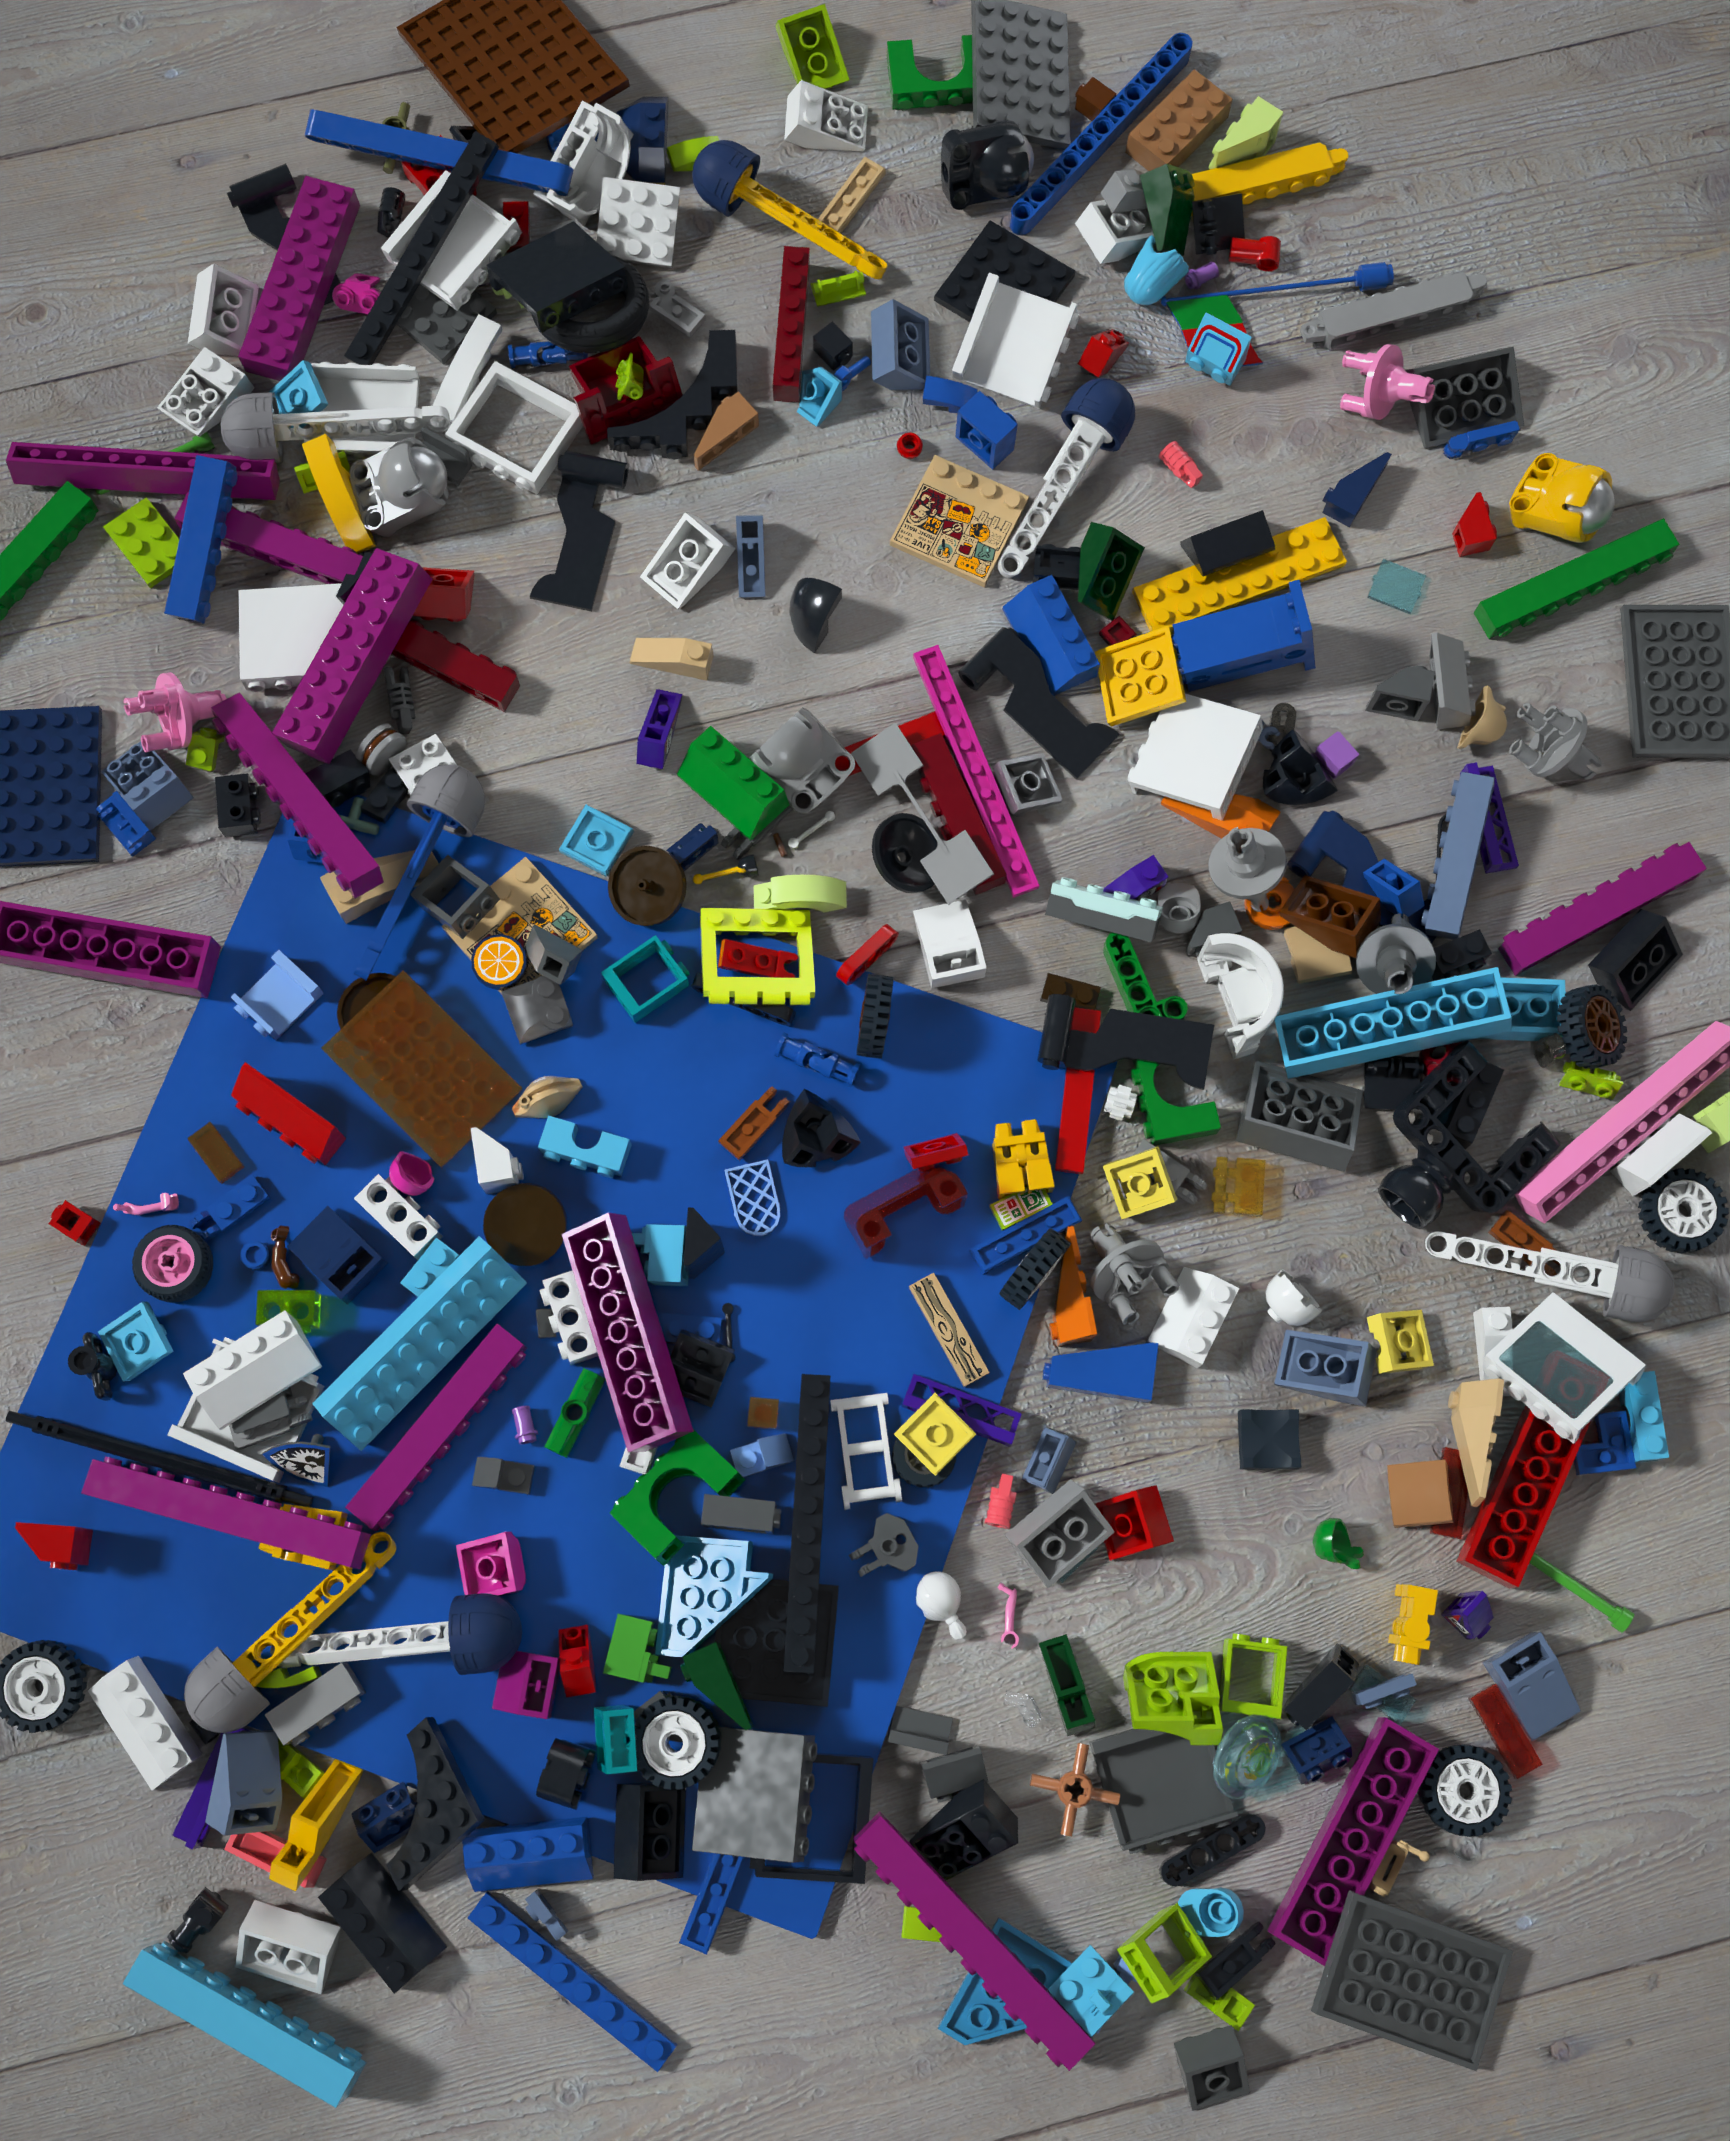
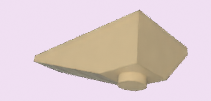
[320,850,439,924]
[1448,1378,1504,1507]

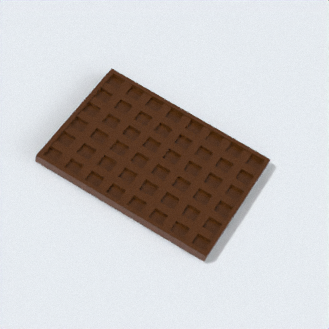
[396,0,630,154]

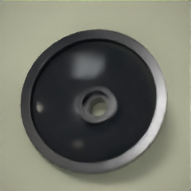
[872,813,938,893]

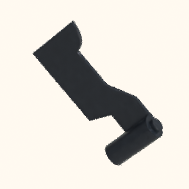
[227,163,340,305]
[530,450,629,612]
[958,627,1119,779]
[1038,994,1214,1090]

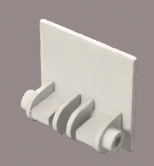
[389,734,457,796]

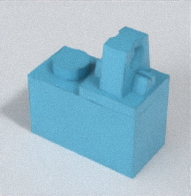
[632,1224,688,1286]

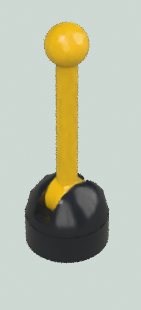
[693,854,759,884]

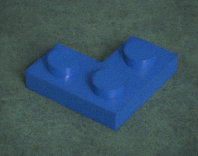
[1574,1411,1636,1476]

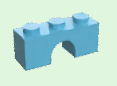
[538,1115,632,1178]
[1618,1371,1669,1463]

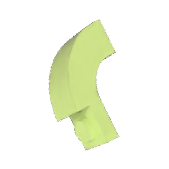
[754,875,847,913]

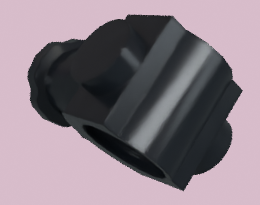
[167,1887,229,1953]

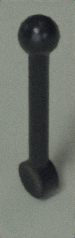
[722,1303,736,1363]

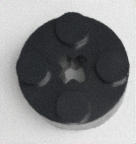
[536,1738,597,1810]

